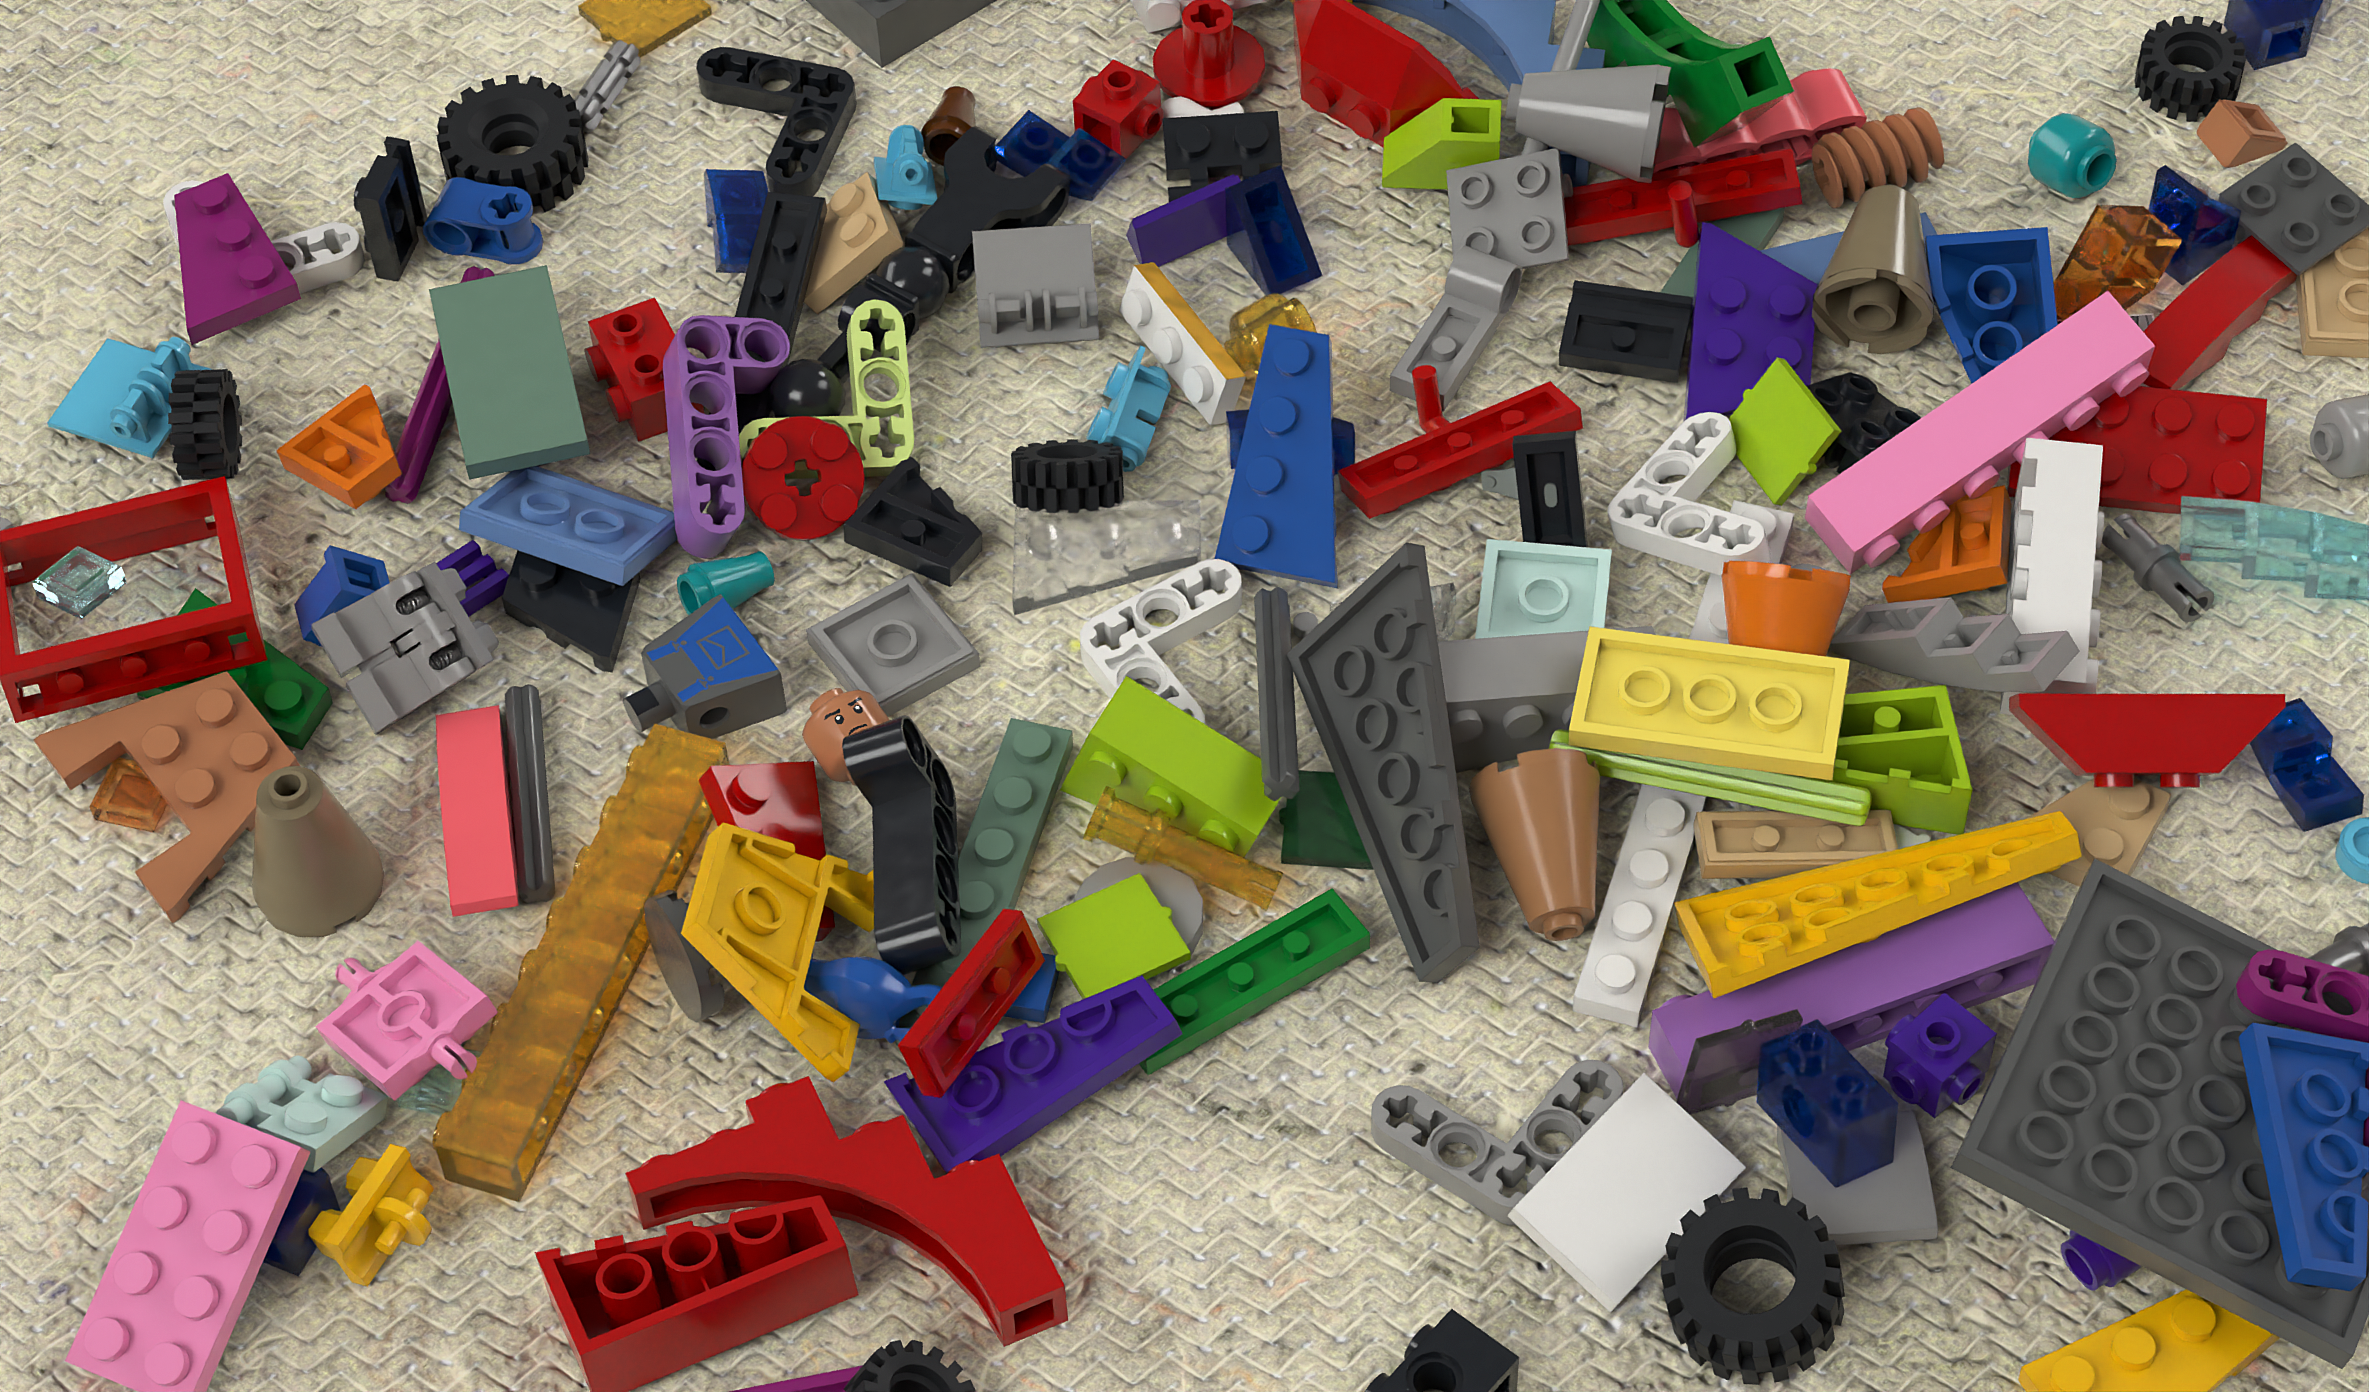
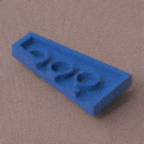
[1215,324,1338,589]
[2238,1022,2369,1291]

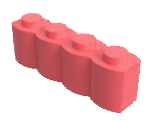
[1653,68,1867,173]

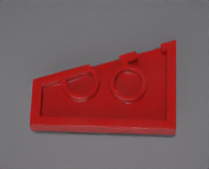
[698,761,835,942]

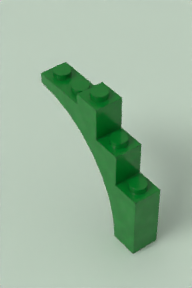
[1586,0,1794,148]

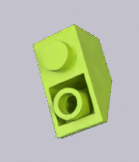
[1382,98,1502,190]

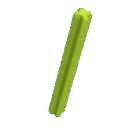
[1549,729,1871,826]

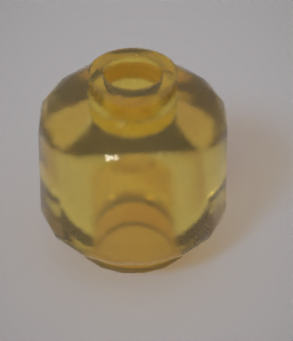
[1224,293,1317,378]

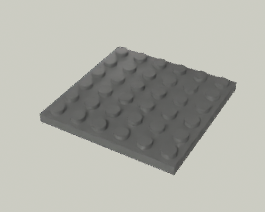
[1951,859,2369,1369]

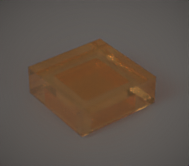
[90,757,168,832]

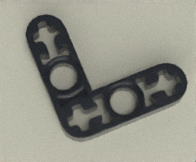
[696,47,857,196]

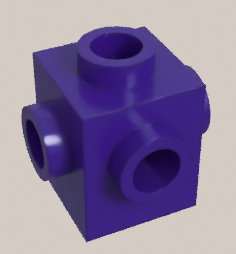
[1883,992,1997,1119]

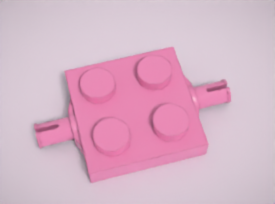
[315,941,498,1101]

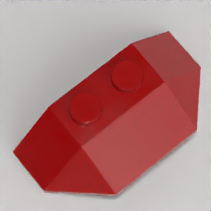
[1293,0,1479,148]
[2009,693,2286,788]

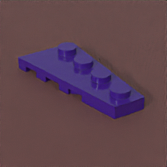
[884,975,1183,1174]

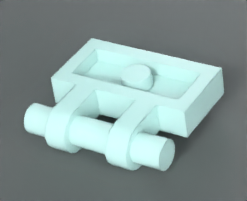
[216,1055,388,1173]

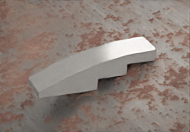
[1830,597,2080,692]

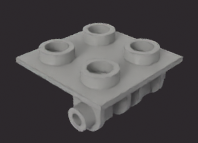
[1446,148,1573,269]
[972,223,1099,348]

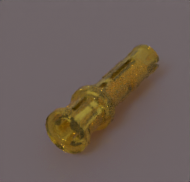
[1083,786,1283,912]

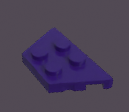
[1683,222,1817,422]

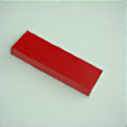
[898,909,1045,1098]

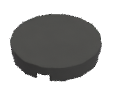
[644,890,724,1023]

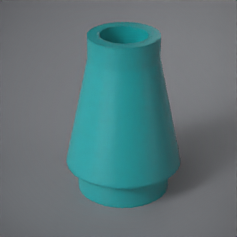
[677,551,775,615]

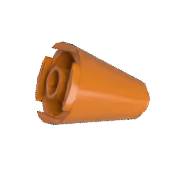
[1721,561,1851,656]

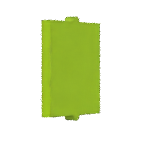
[1729,358,1842,506]
[1037,873,1191,999]

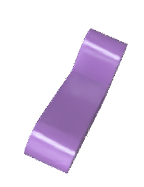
[663,315,790,559]

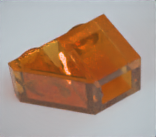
[2053,205,2182,322]

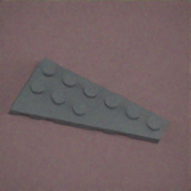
[1286,543,1480,983]

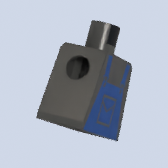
[623,594,787,744]

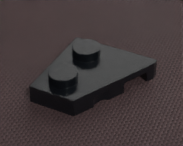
[502,550,641,673]

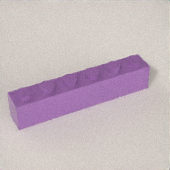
[1648,882,2055,1110]

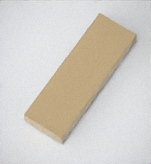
[1693,810,1898,879]

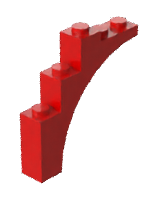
[625,1076,1068,1347]

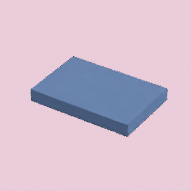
[459,466,677,586]

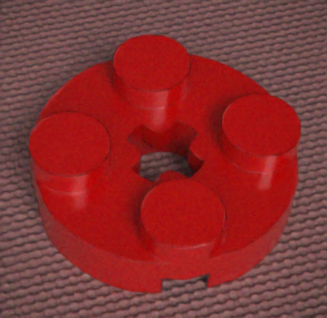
[741,416,864,541]

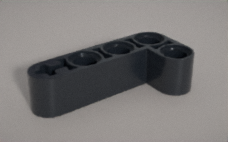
[842,715,961,975]

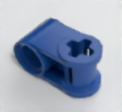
[423,177,544,264]

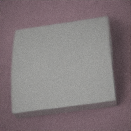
[1777,1110,1938,1245]

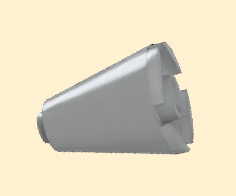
[1506,64,1671,183]

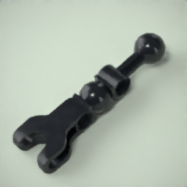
[769,126,1071,418]

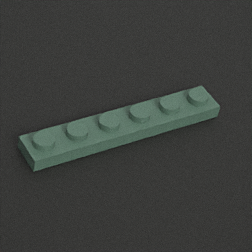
[895,718,1073,1046]

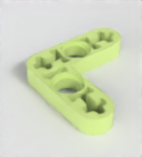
[739,299,914,479]

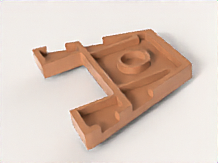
[33,671,300,924]

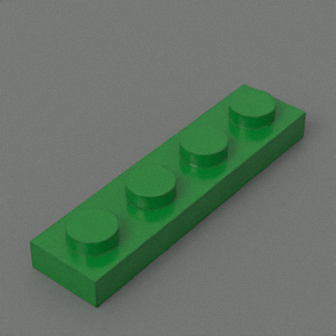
[1139,888,1370,1075]

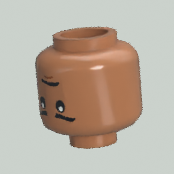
[802,688,889,786]

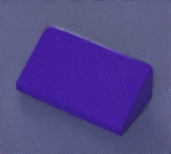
[1126,174,1248,267]

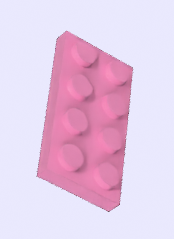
[65,1100,311,1392]

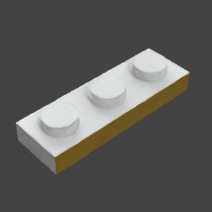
[1119,262,1246,426]

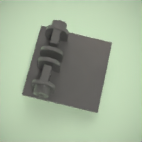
[2213,142,2369,276]

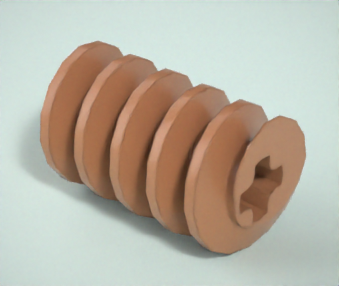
[1811,107,1944,208]

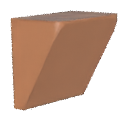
[2196,100,2288,168]

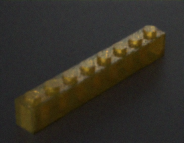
[432,723,730,1202]

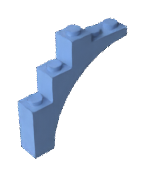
[1353,0,1605,187]

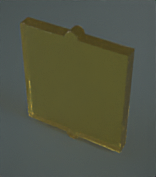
[578,0,712,58]

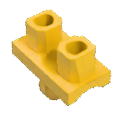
[308,1144,434,1287]

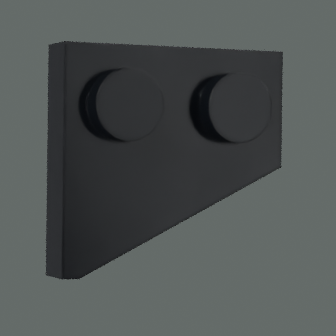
[844,456,982,587]

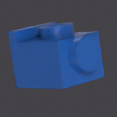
[294,545,390,647]

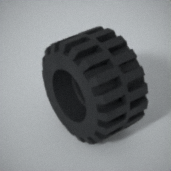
[1661,1187,1845,1385]

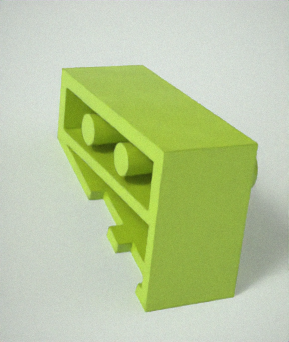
[1059,676,1282,864]
[1822,685,1972,835]

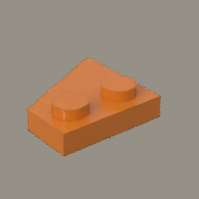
[276,384,402,509]
[1882,485,2012,603]

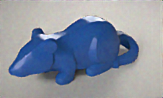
[804,954,942,1043]

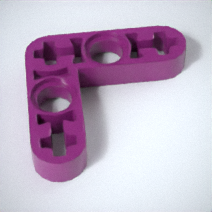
[2236,949,2369,1147]

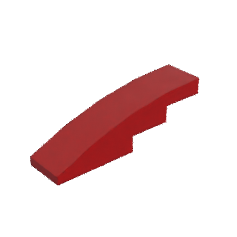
[2143,235,2298,390]

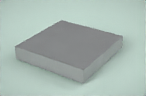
[806,573,980,717]

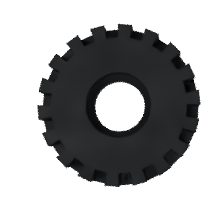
[436,75,589,216]

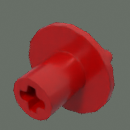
[1153,0,1265,110]

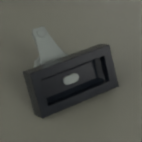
[1481,431,1588,547]

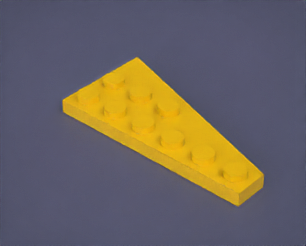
[1674,811,2082,999]

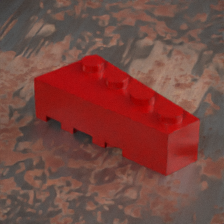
[535,1195,858,1392]

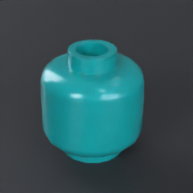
[2028,113,2117,199]

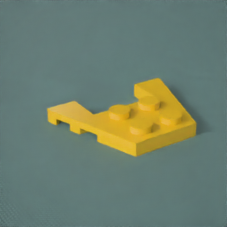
[681,822,874,1083]

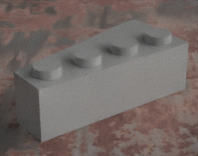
[1438,626,1656,773]

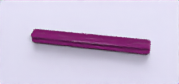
[384,266,495,504]

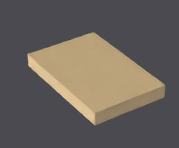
[2296,228,2369,358]

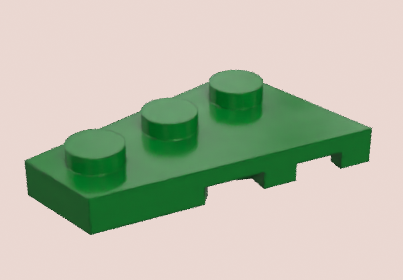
[137,588,333,750]

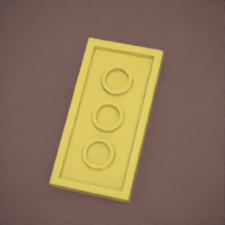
[1569,626,1850,780]

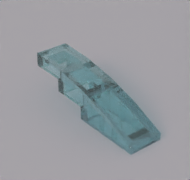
[2179,496,2369,601]

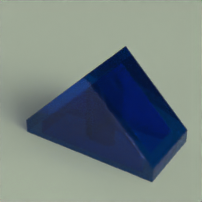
[1225,165,1323,298]

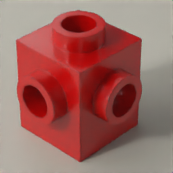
[1073,59,1164,164]

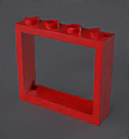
[0,476,268,723]

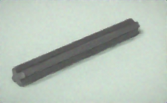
[1254,587,1300,801]

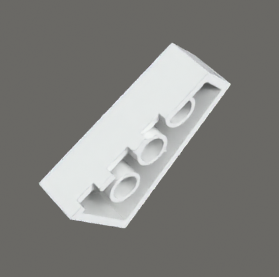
[2000,438,2104,715]

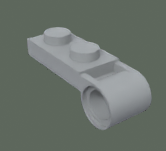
[1390,246,1522,412]

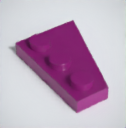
[174,173,301,345]

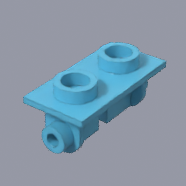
[873,125,938,210]
[1086,345,1171,472]

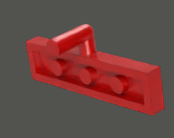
[1564,148,1803,248]
[1338,365,1583,519]

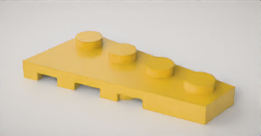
[2018,1289,2280,1392]

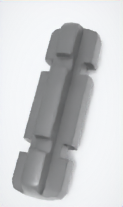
[574,40,641,133]

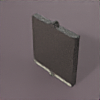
[1676,1009,1803,1115]

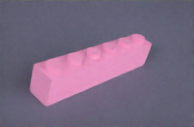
[1805,291,2155,574]

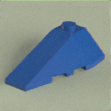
[1925,227,2058,384]

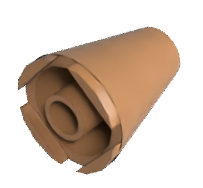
[1469,748,1600,941]

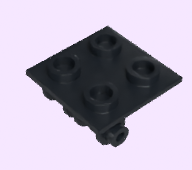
[1807,372,1921,474]

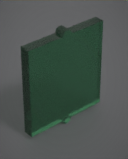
[1279,770,1374,870]

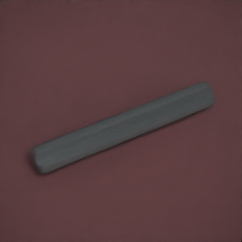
[505,684,555,904]

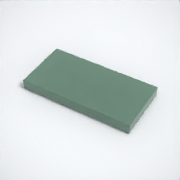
[429,265,590,480]

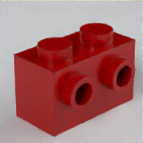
[584,297,705,442]

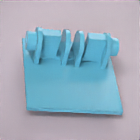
[47,337,211,458]

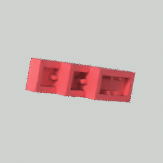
[436,705,519,917]

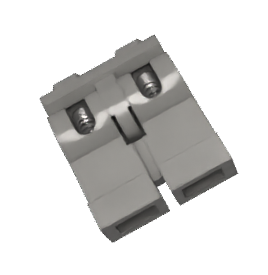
[311,562,499,735]

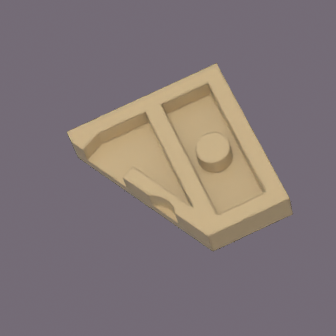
[804,172,904,315]
[2026,778,2172,887]

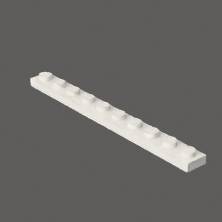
[1572,500,1794,1028]

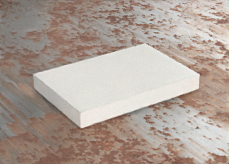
[1508,1073,1746,1313]

